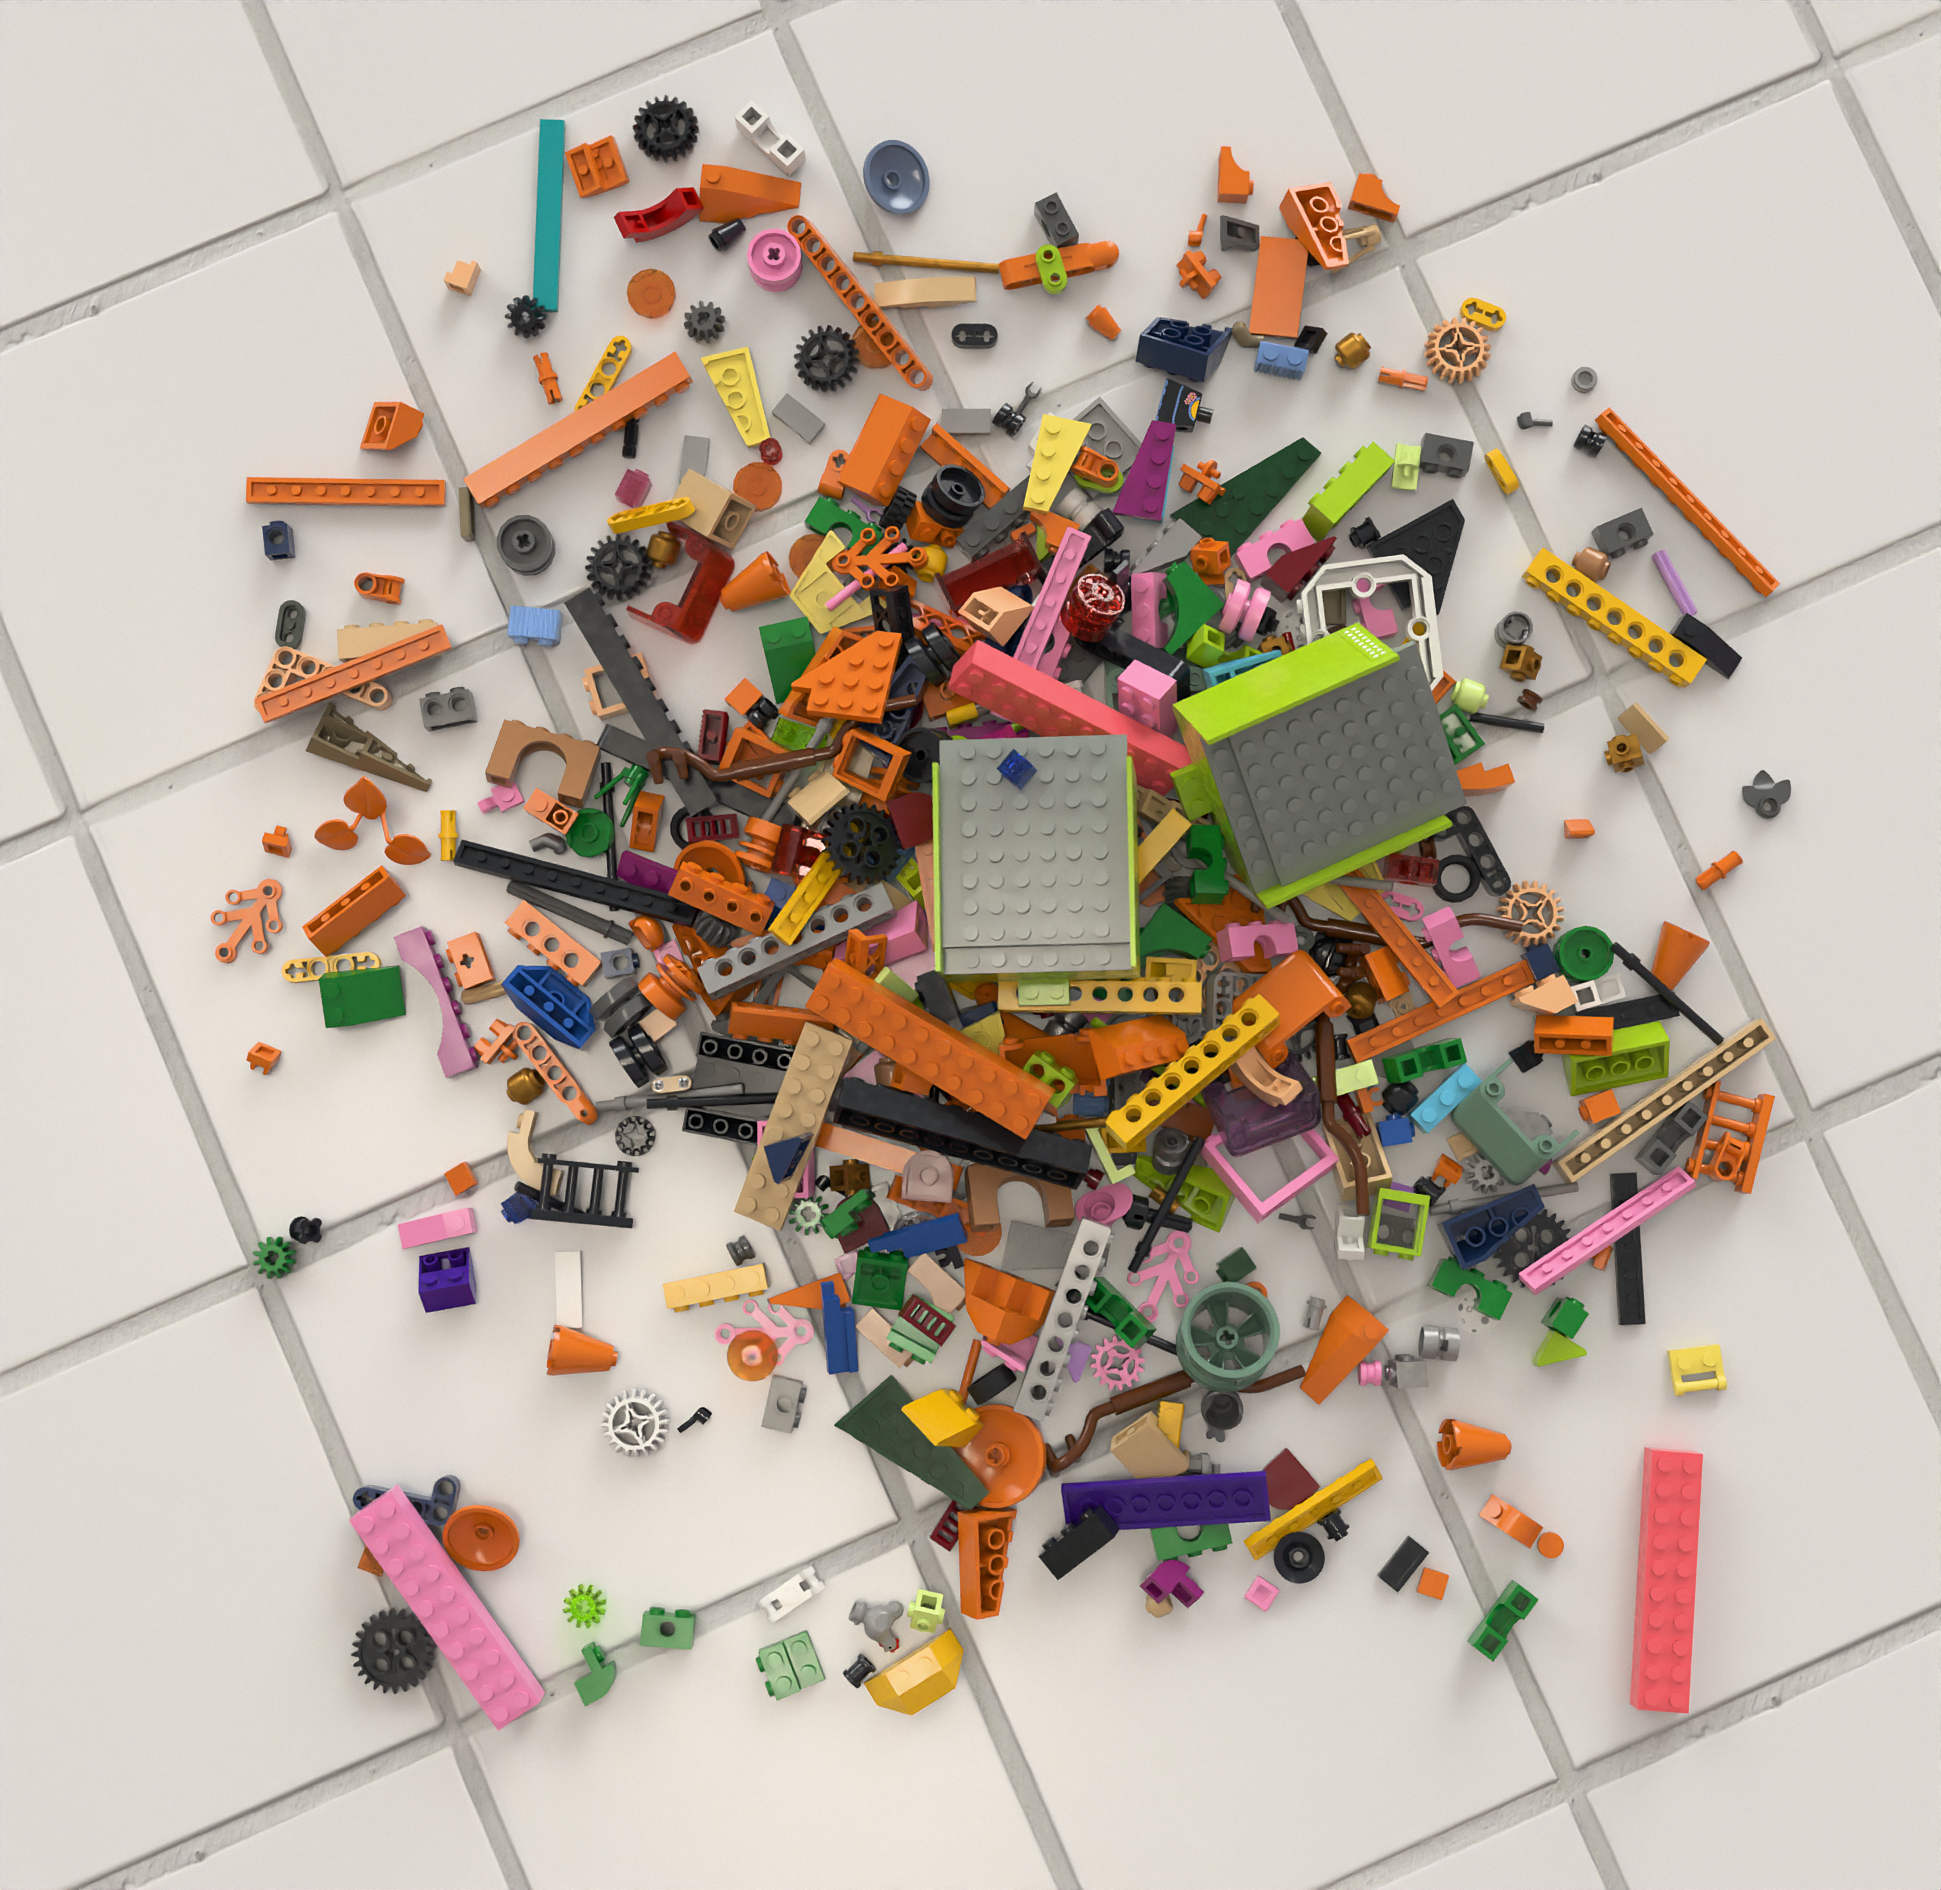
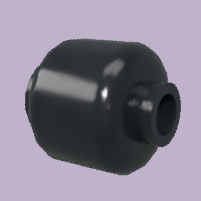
[1381,1081,1419,1115]

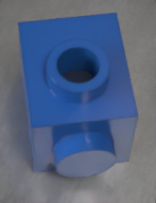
[1375,1114,1415,1147]

